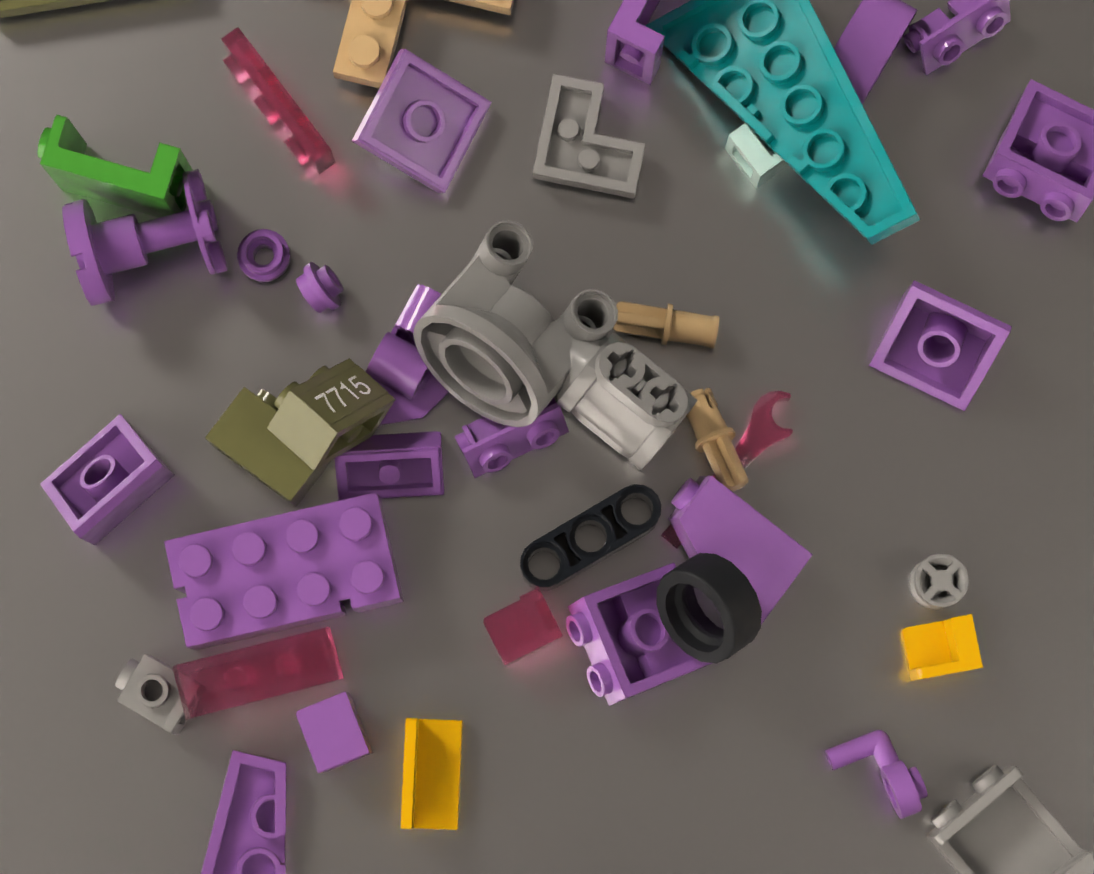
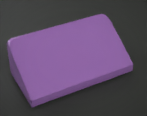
[335,431,444,501]

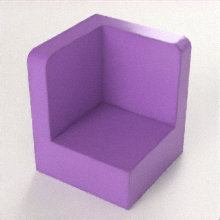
[296,691,373,773]

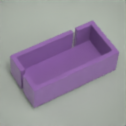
[164,492,404,650]

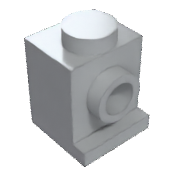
[115,654,206,734]

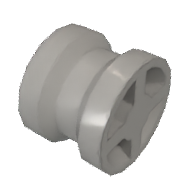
[909,553,969,610]

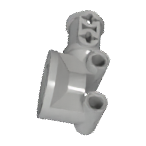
[414,220,698,471]

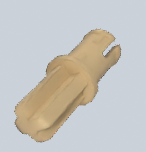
[613,301,719,349]
[686,388,748,492]

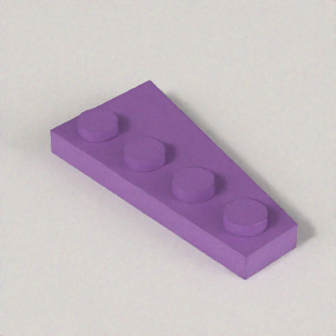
[201,750,286,874]

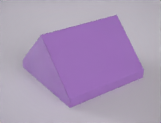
[869,280,1012,411]
[40,414,175,545]

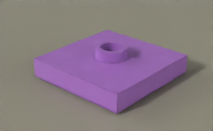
[352,48,492,194]

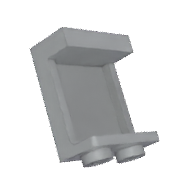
[926,765,1094,874]

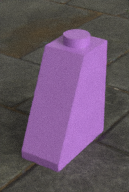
[668,476,813,625]

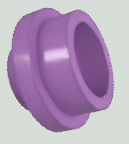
[237,229,290,282]
[296,262,344,313]

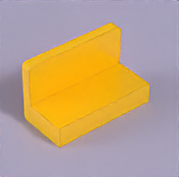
[401,718,463,830]

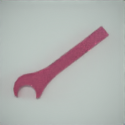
[661,391,793,549]

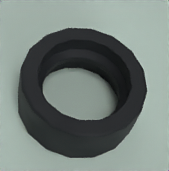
[656,553,762,664]

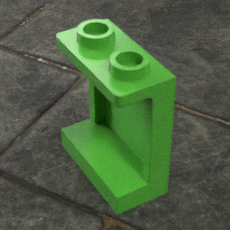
[37,115,193,218]

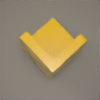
[901,614,983,681]

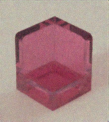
[483,587,563,667]

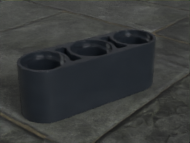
[520,484,661,591]

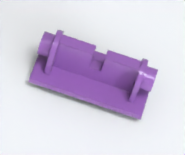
[903,0,1011,76]
[454,398,569,478]

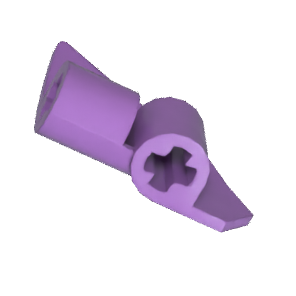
[366,284,449,426]

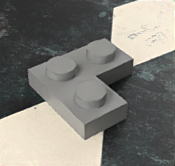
[532,74,645,199]

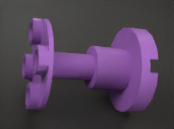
[62,169,228,306]

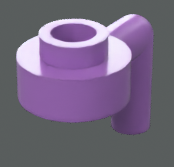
[825,730,928,819]

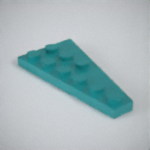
[645,0,920,245]

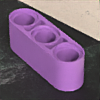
[834,0,918,105]

